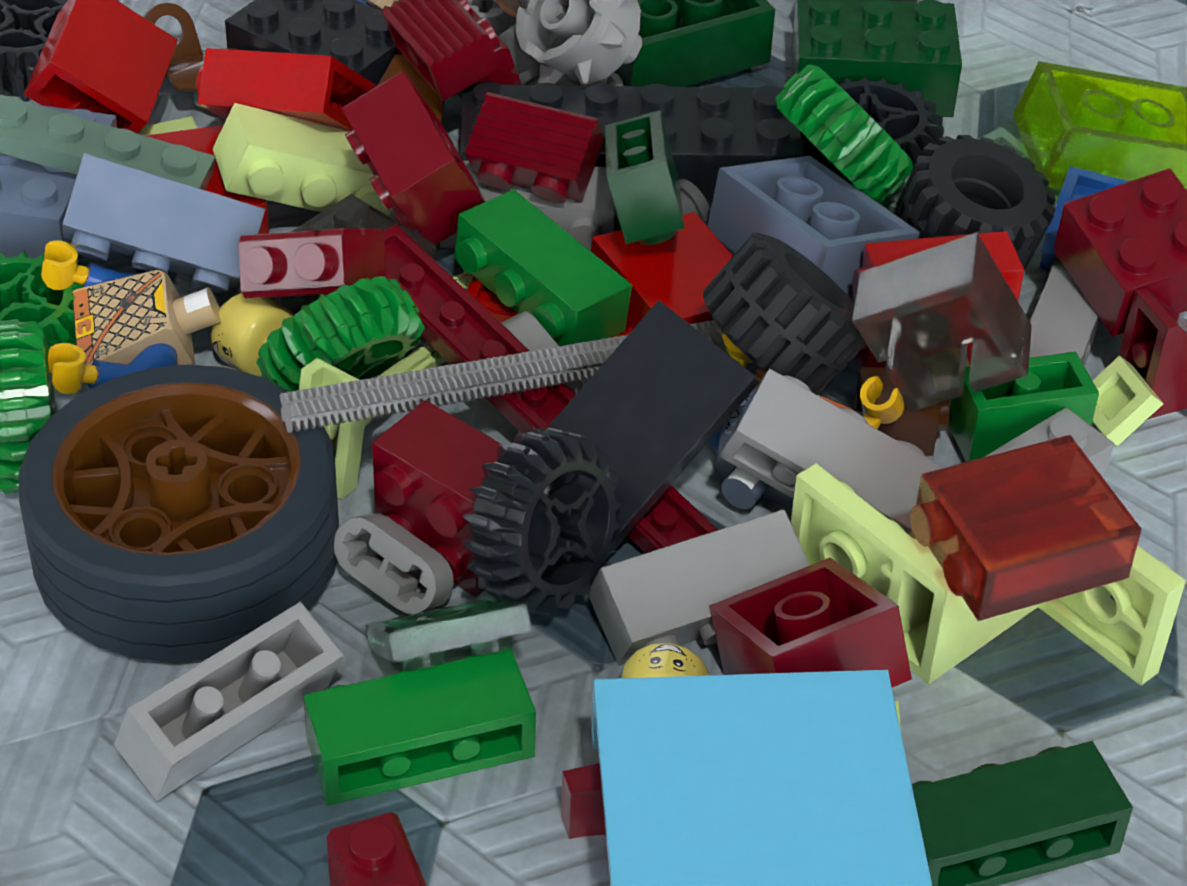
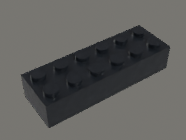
[460,82,803,208]

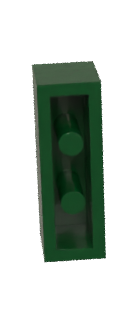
[605,110,685,245]
[912,741,1133,886]

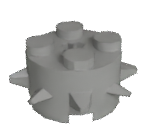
[516,0,642,86]

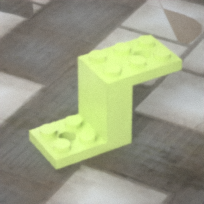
[791,463,1186,686]

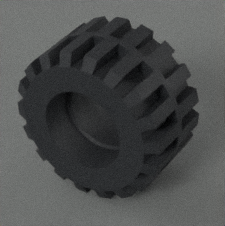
[894,135,1056,270]
[702,233,872,396]

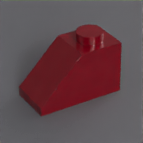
[1118,287,1187,419]

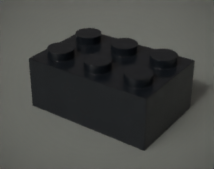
[225,0,401,86]

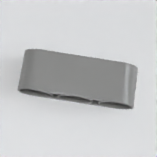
[1015,264,1102,366]

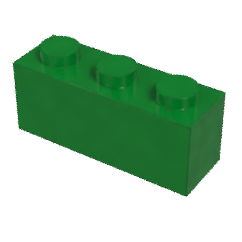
[455,189,632,346]
[303,648,536,806]

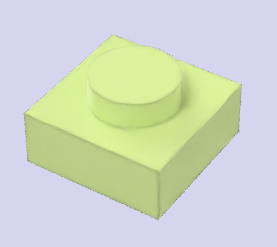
[1092,355,1164,446]

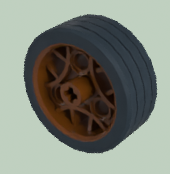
[19,364,339,662]

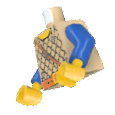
[41,240,221,394]

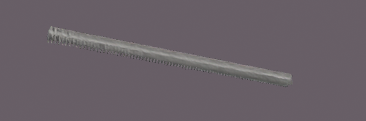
[279,320,735,433]

